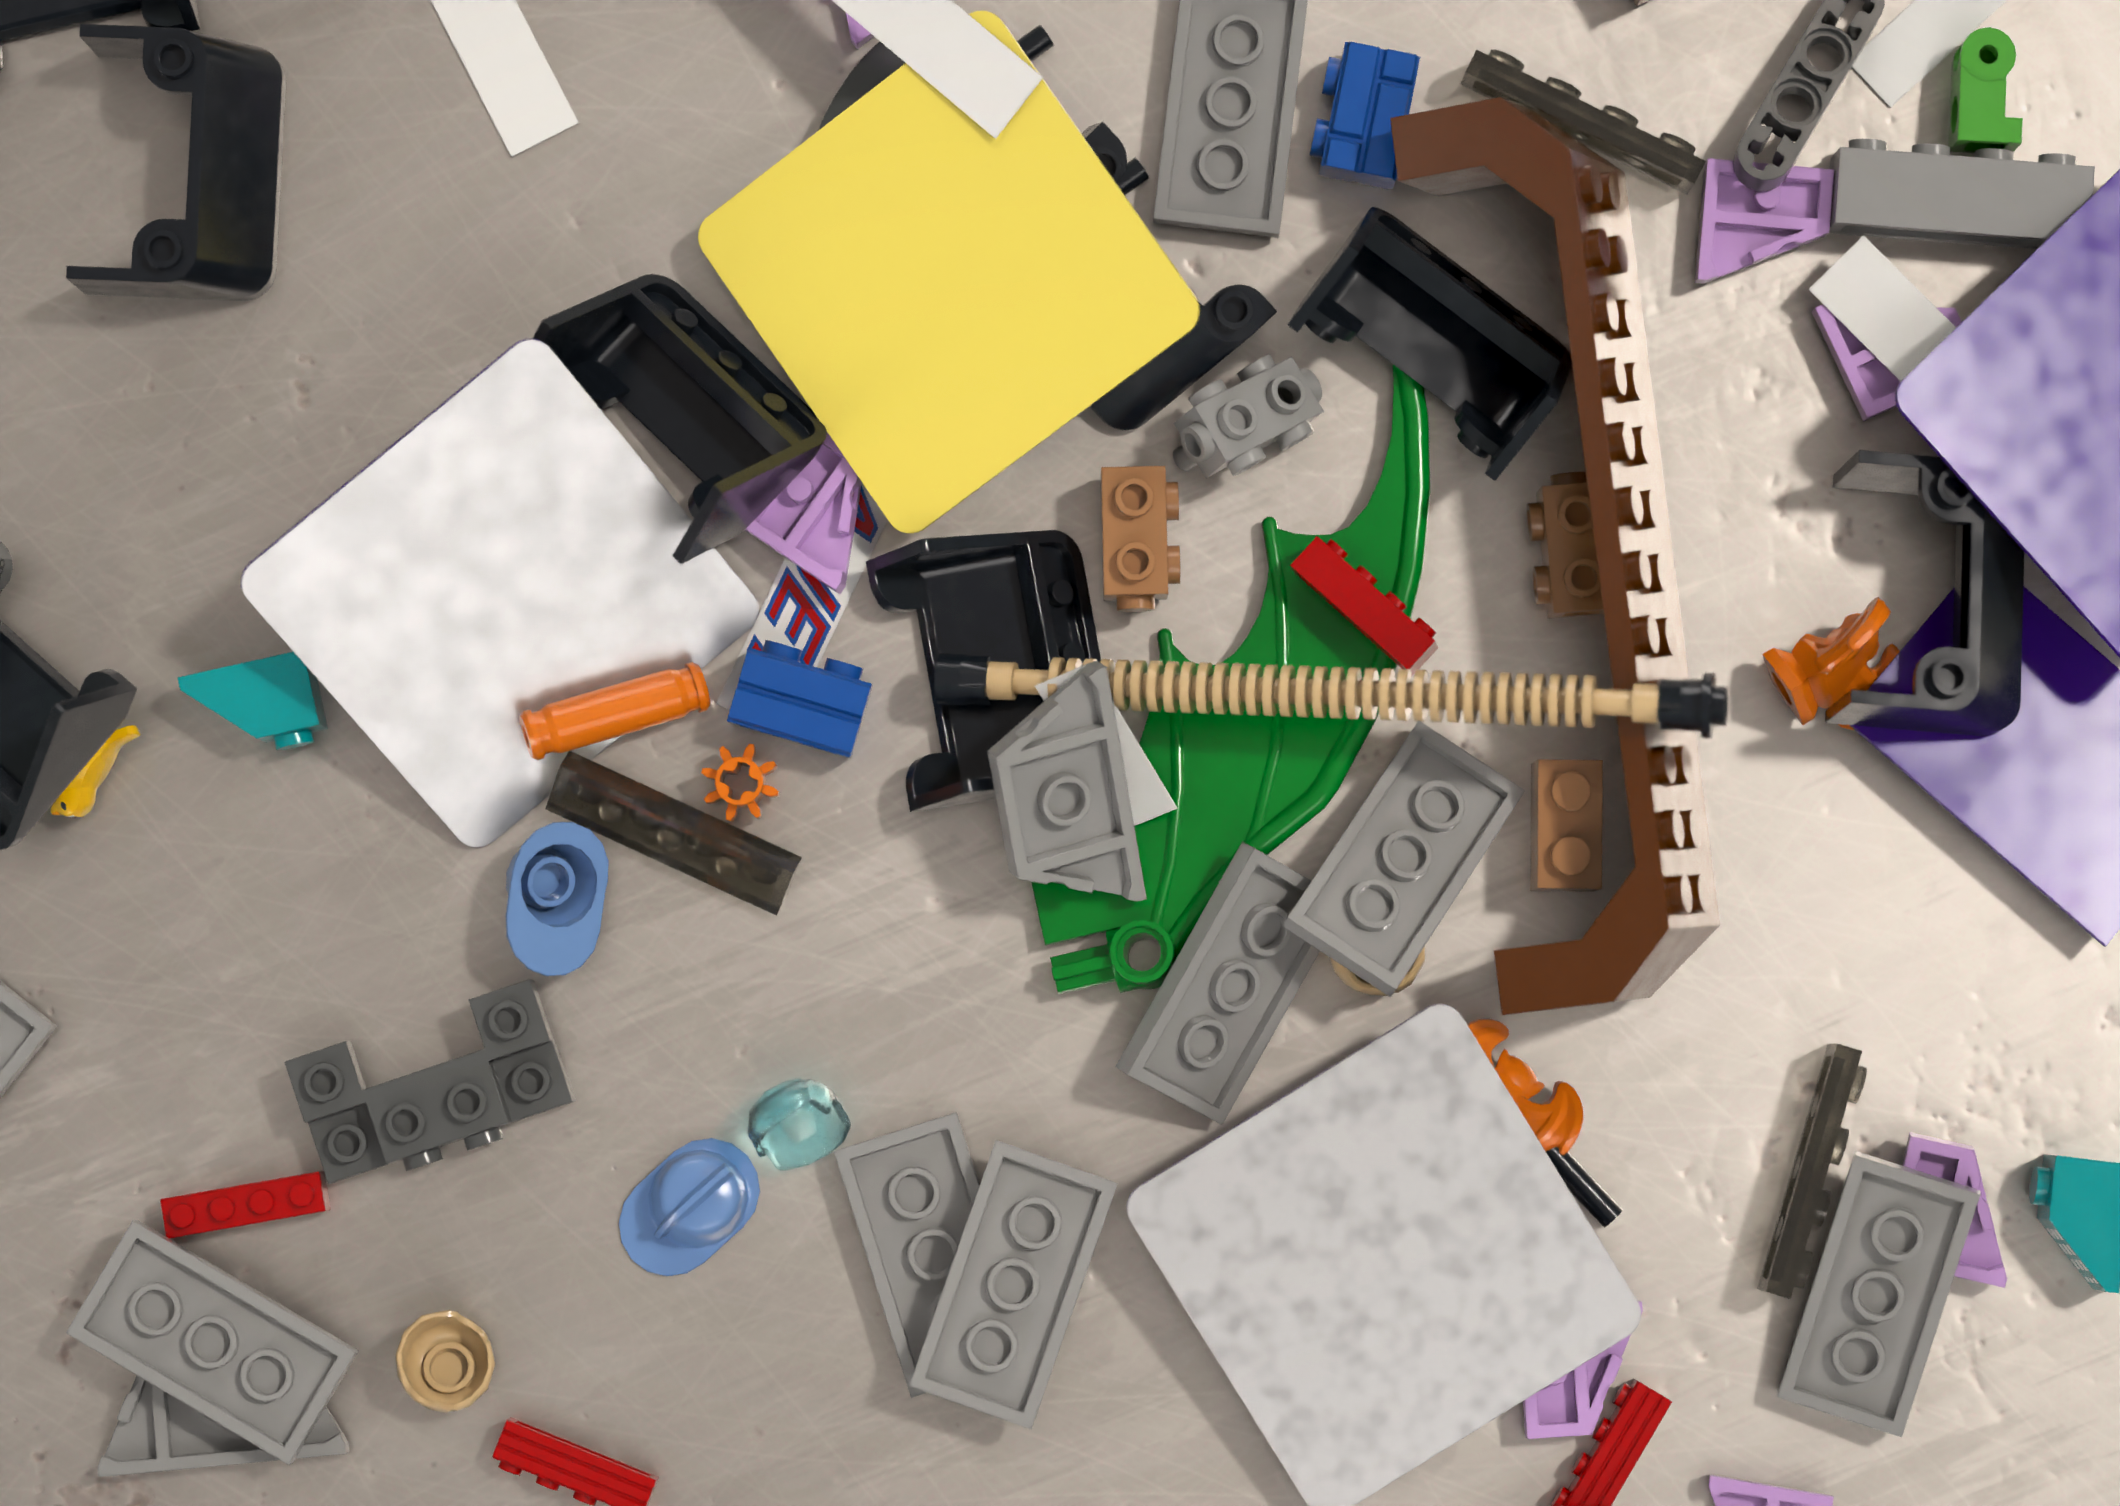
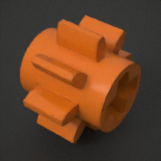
[701,743,780,822]

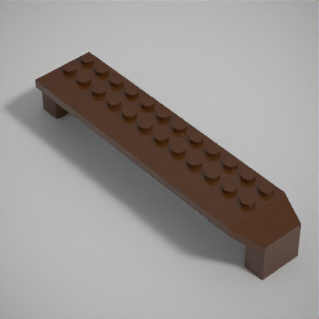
[1390,97,1721,1015]

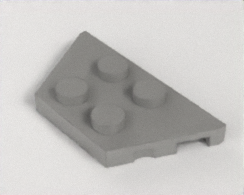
[987,661,1147,902]
[97,1375,350,1477]

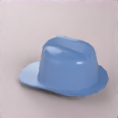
[506,822,609,976]
[619,1138,760,1276]

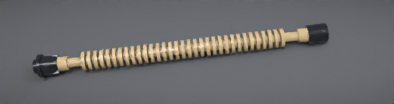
[934,653,1728,739]

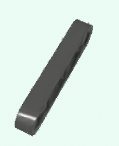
[1733,0,1885,191]

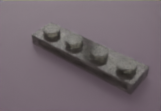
[1460,49,1706,195]
[545,751,802,916]
[1757,1043,1867,1299]

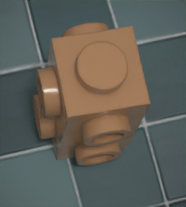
[1101,466,1180,612]
[1527,472,1604,619]

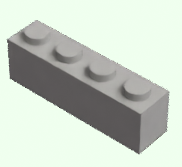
[1829,139,2095,249]

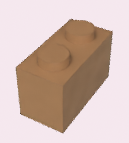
[1530,759,1603,892]

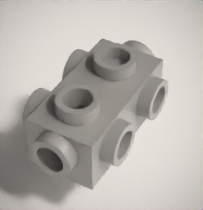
[1173,354,1324,478]

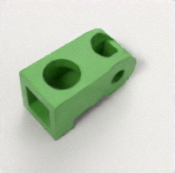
[1948,27,2023,153]

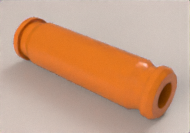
[519,662,710,760]

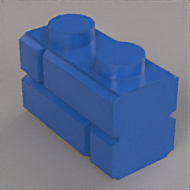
[1309,42,1420,189]
[727,640,873,759]

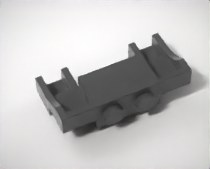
[285,979,576,1184]

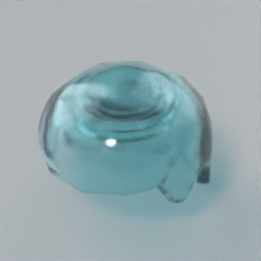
[748,1078,851,1171]

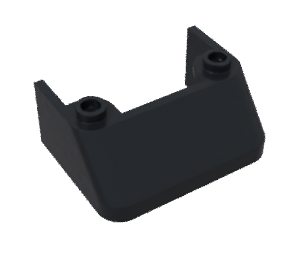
[66,24,286,301]
[1288,207,1572,481]
[532,274,827,564]
[1825,450,2024,736]

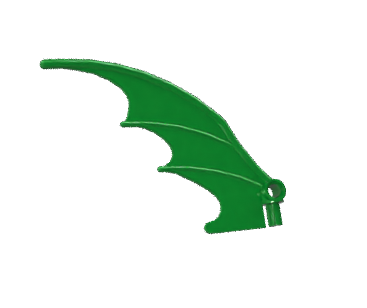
[1031,364,1431,994]

